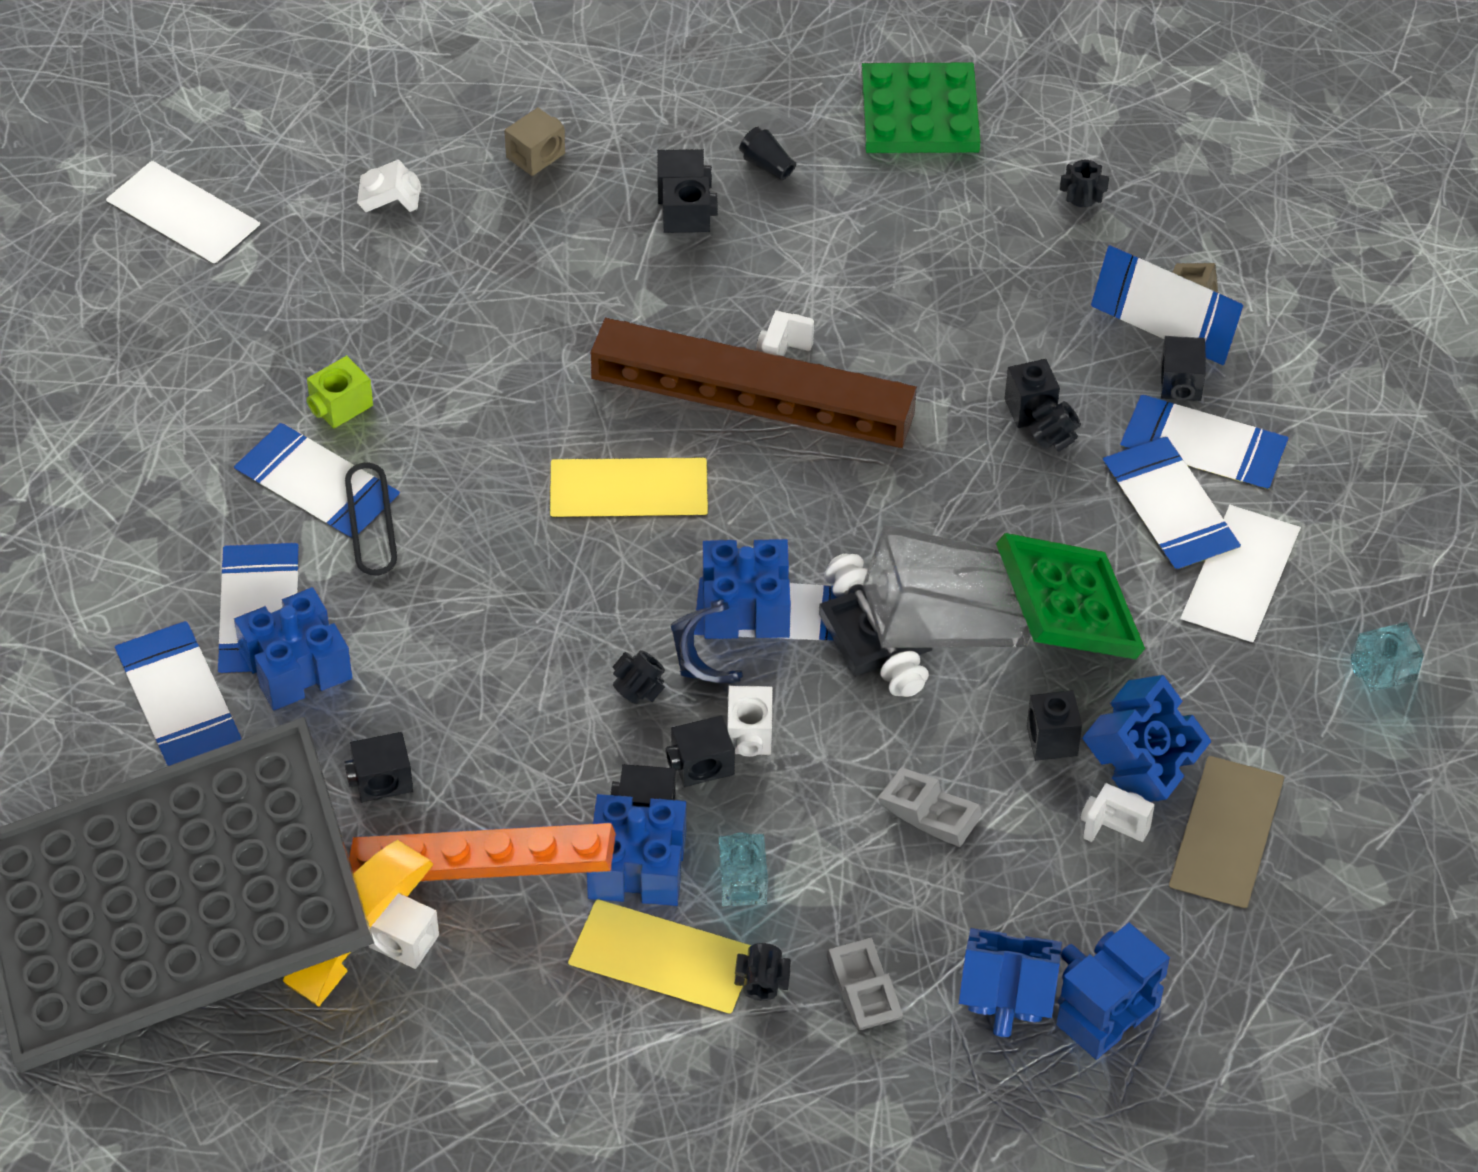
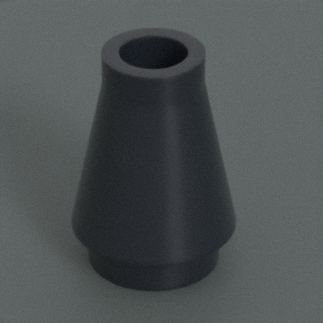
[739,127,796,180]

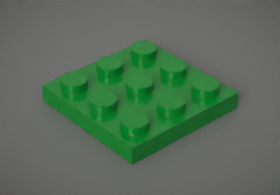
[861,62,981,153]
[996,533,1145,659]

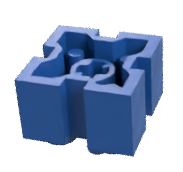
[703,539,791,639]
[234,587,353,711]
[1082,675,1211,802]
[587,794,686,906]
[1056,922,1170,1060]
[958,928,1062,1037]

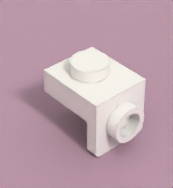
[357,159,421,212]
[756,310,814,356]
[1081,783,1155,842]

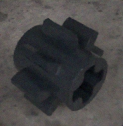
[1060,159,1109,207]
[1029,399,1081,452]
[612,650,665,704]
[734,943,791,1001]

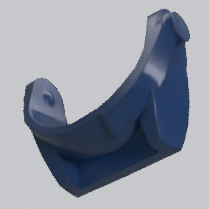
[671,599,743,684]

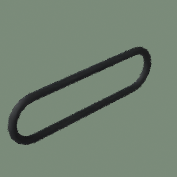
[345,462,397,576]

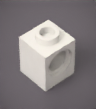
[728,686,772,757]
[369,893,439,969]

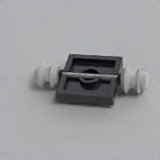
[819,554,933,697]

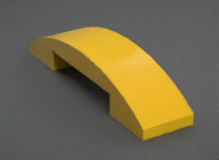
[283,840,433,1007]

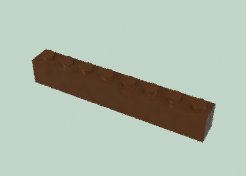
[590,318,917,449]

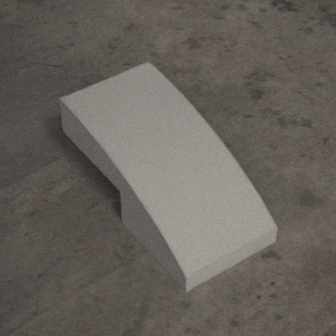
[879,767,982,847]
[827,937,903,1031]

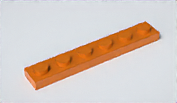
[349,823,616,881]

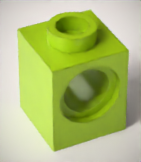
[306,355,373,429]

